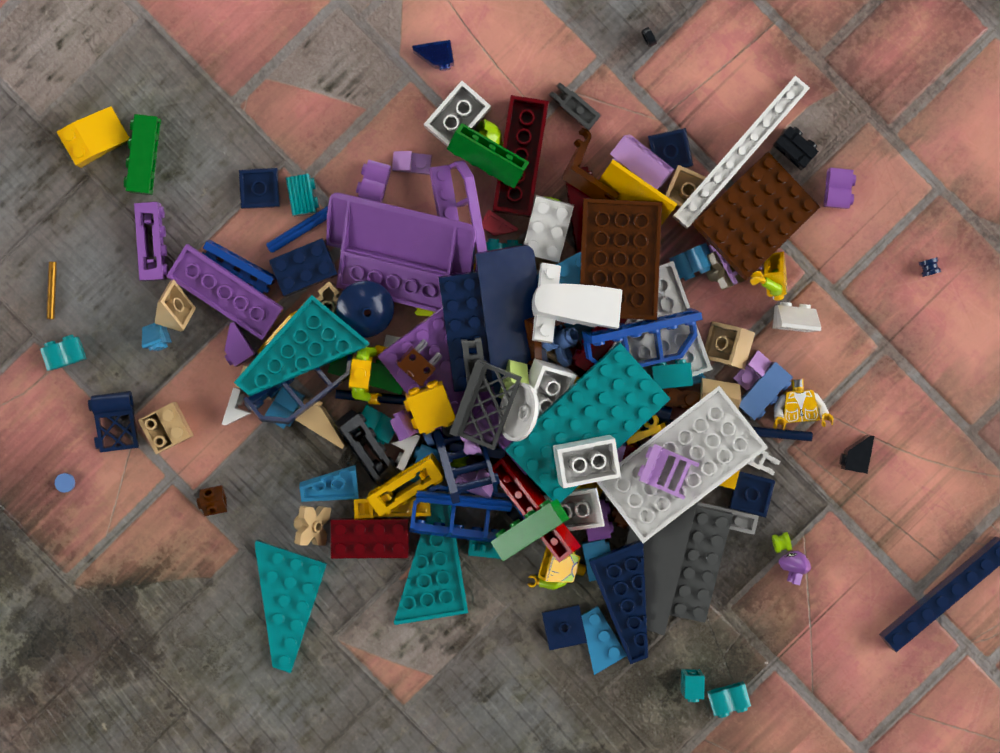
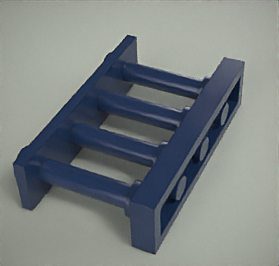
[433,429,500,504]

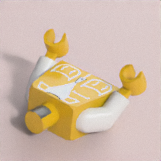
[773,379,834,430]

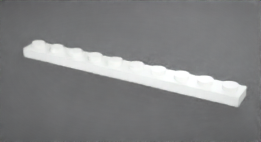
[672,76,810,229]

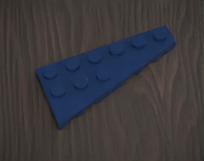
[589,540,648,664]

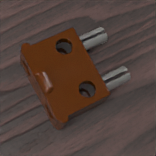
[396,339,442,386]

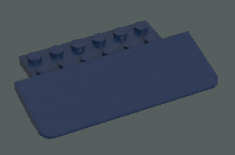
[438,245,548,406]

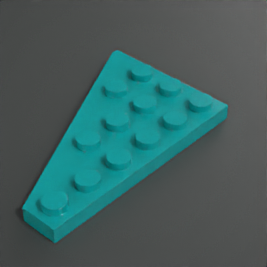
[234,295,370,396]
[394,503,468,625]
[255,540,327,673]

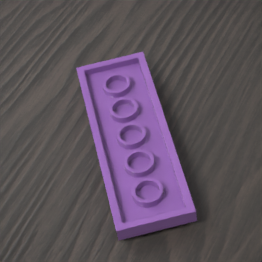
[166,244,284,340]

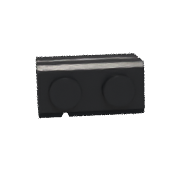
[773,126,819,170]

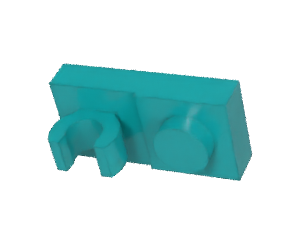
[468,540,501,559]

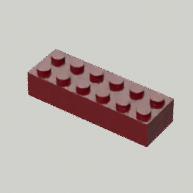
[493,95,549,218]

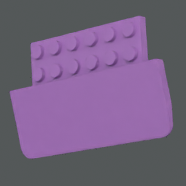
[326,192,476,312]

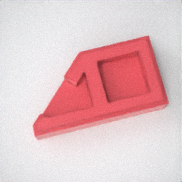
[482,210,518,236]

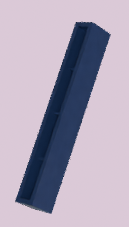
[879,536,1000,652]

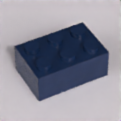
[269,238,338,297]

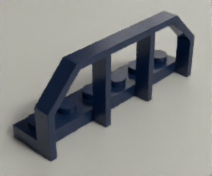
[243,354,352,424]

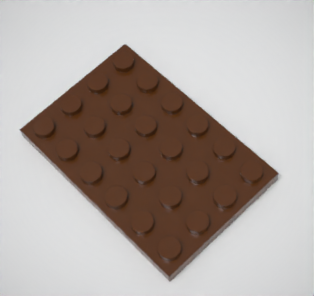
[692,152,820,280]
[580,199,662,320]

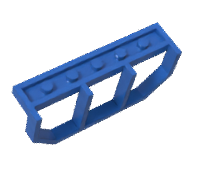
[582,308,703,367]
[409,485,525,542]

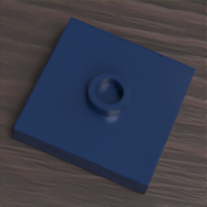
[648,128,694,170]
[239,168,280,209]
[728,471,775,518]
[542,604,587,651]

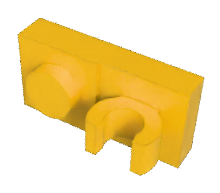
[626,415,666,445]

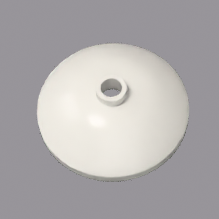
[498,382,539,442]

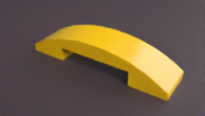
[354,497,431,519]

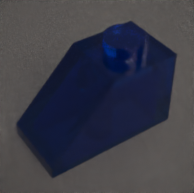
[412,40,454,71]

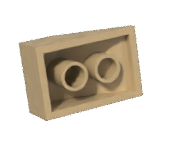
[295,397,348,449]

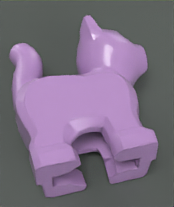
[460,416,493,455]

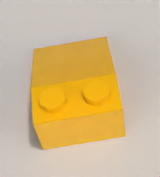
[57,106,129,168]

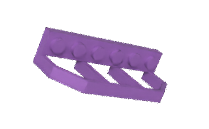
[429,160,487,271]

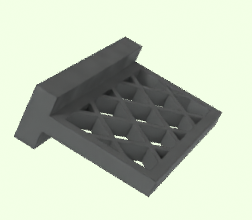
[449,359,522,450]

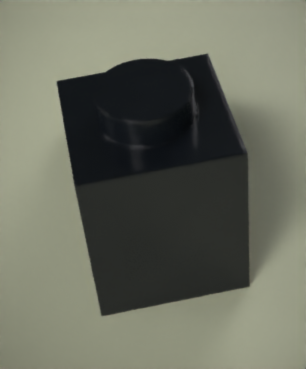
[839,435,875,474]

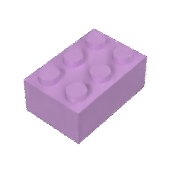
[610,134,675,189]

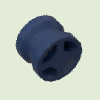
[919,257,941,277]

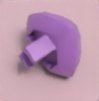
[779,551,811,585]

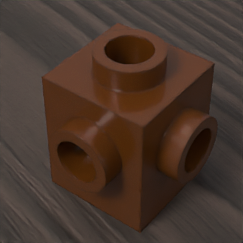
[197,485,227,516]

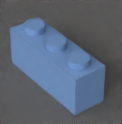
[739,362,793,420]

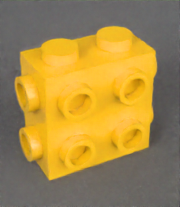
[403,380,456,434]

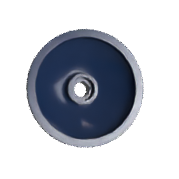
[336,280,394,338]

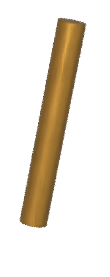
[47,262,57,319]

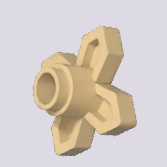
[294,506,331,546]

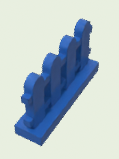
[202,240,276,294]

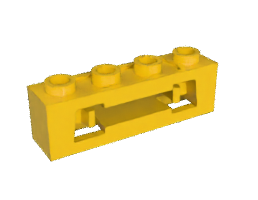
[367,453,444,517]

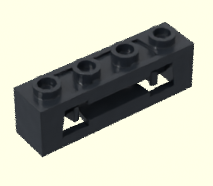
[333,409,398,487]

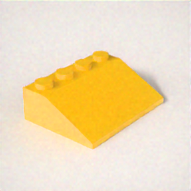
[599,160,677,226]

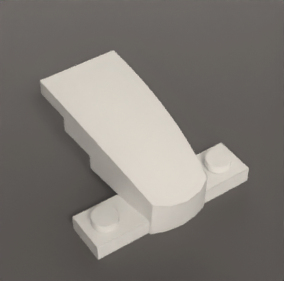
[532,263,623,344]

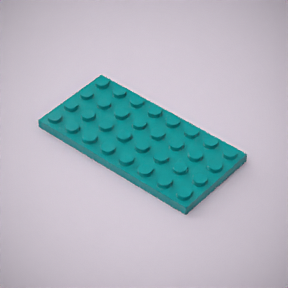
[504,342,671,503]

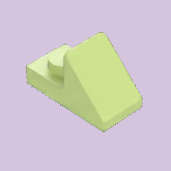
[499,360,529,399]

